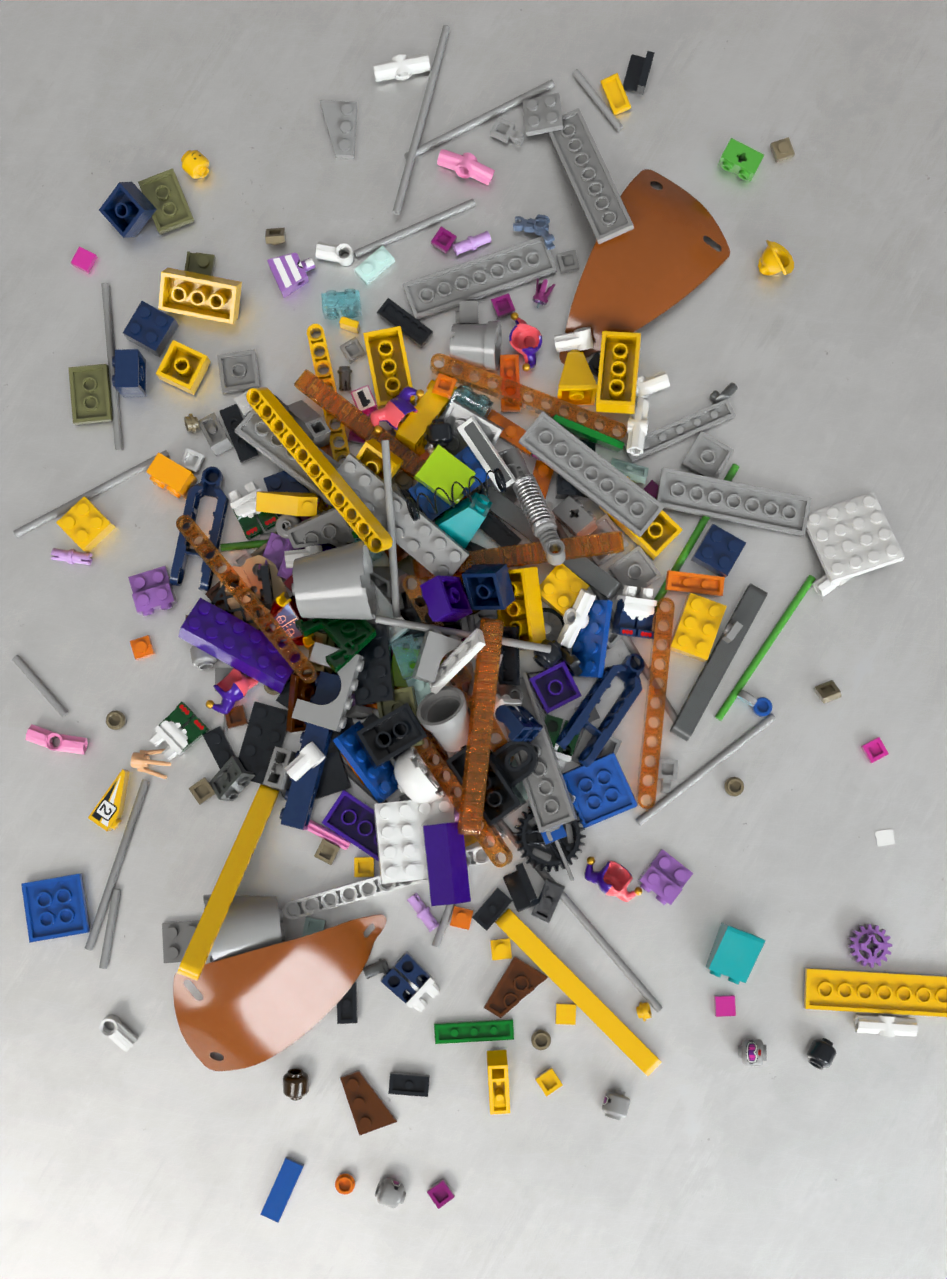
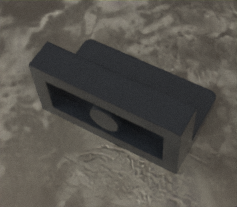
[623,51,655,95]
[503,863,539,912]

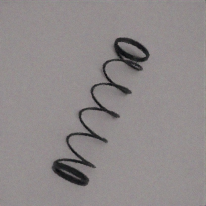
[406,468,507,521]

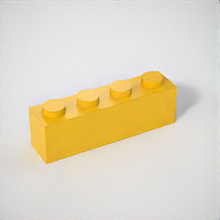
[394,378,458,452]

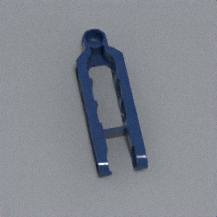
[170,467,229,592]
[556,653,645,767]

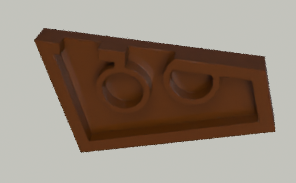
[286,671,321,733]
[484,956,548,1018]
[340,1070,397,1136]

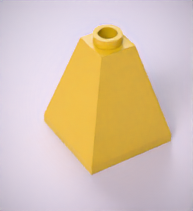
[556,350,597,406]

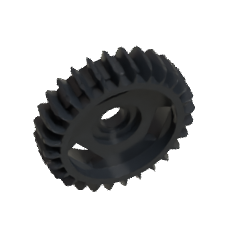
[513,806,586,872]

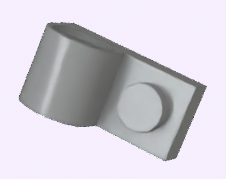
[198,413,233,456]

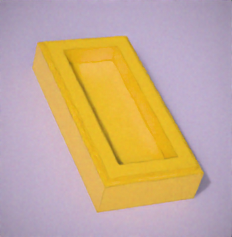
[600,73,631,116]

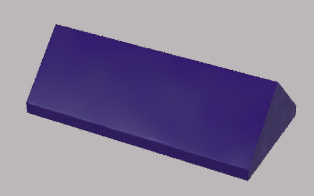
[423,822,471,906]

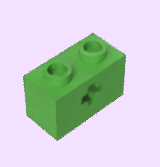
[718,138,764,181]

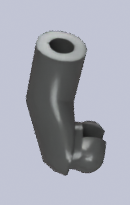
[710,383,738,403]

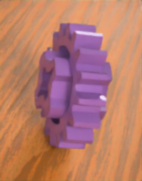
[848,924,892,968]

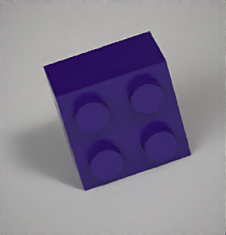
[420,575,473,622]
[529,661,582,715]

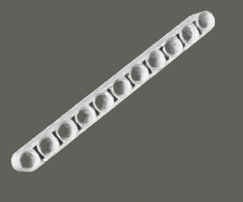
[283,846,490,920]

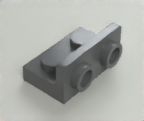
[209,756,255,801]

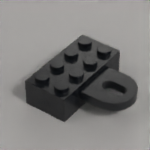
[446,738,538,826]

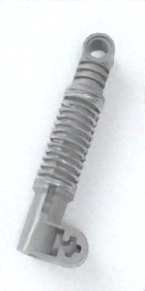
[490,448,566,566]

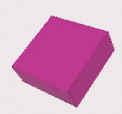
[71,247,98,273]
[861,737,889,763]
[714,995,736,1017]

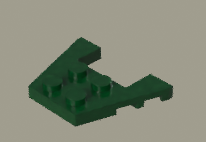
[295,618,376,673]

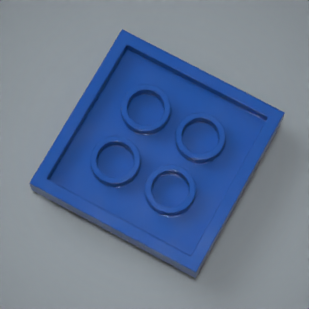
[562,752,638,828]
[21,873,90,943]

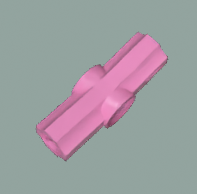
[437,149,495,185]
[25,724,88,755]

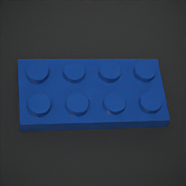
[407,446,490,521]
[569,600,613,678]
[333,721,399,803]

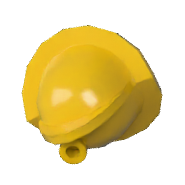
[758,240,794,276]

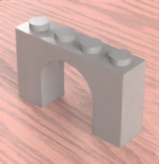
[411,629,503,701]
[291,642,364,732]

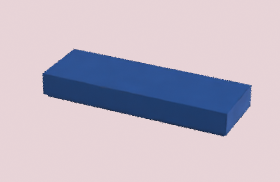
[260,1157,304,1223]

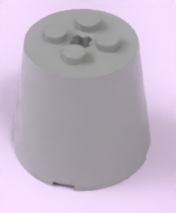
[292,541,377,620]
[203,895,285,962]

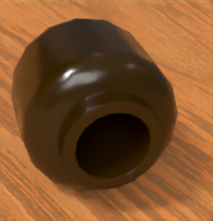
[283,1068,309,1101]

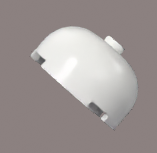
[394,746,447,804]

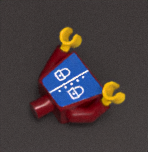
[264,592,317,647]

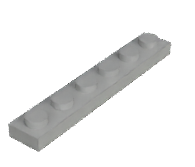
[624,398,736,463]

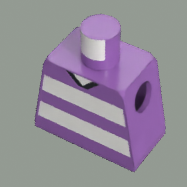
[267,253,316,298]

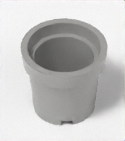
[450,321,502,371]
[417,687,477,752]

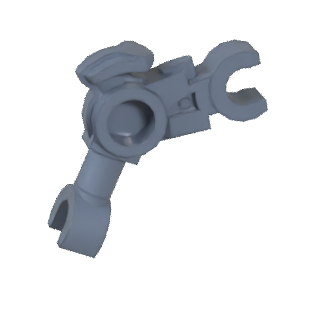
[513,214,555,250]

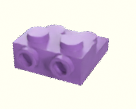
[258,532,305,579]
[128,566,177,616]
[638,849,693,905]

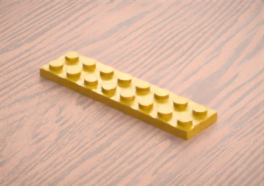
[804,968,947,1017]

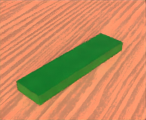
[551,414,625,452]
[434,1019,514,1044]

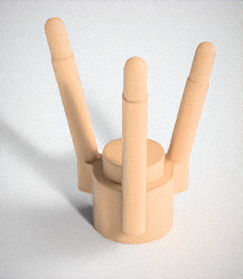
[131,749,171,779]

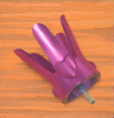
[532,278,555,308]

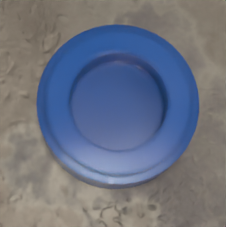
[752,697,772,717]

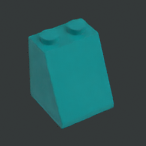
[435,492,493,549]
[705,922,766,985]

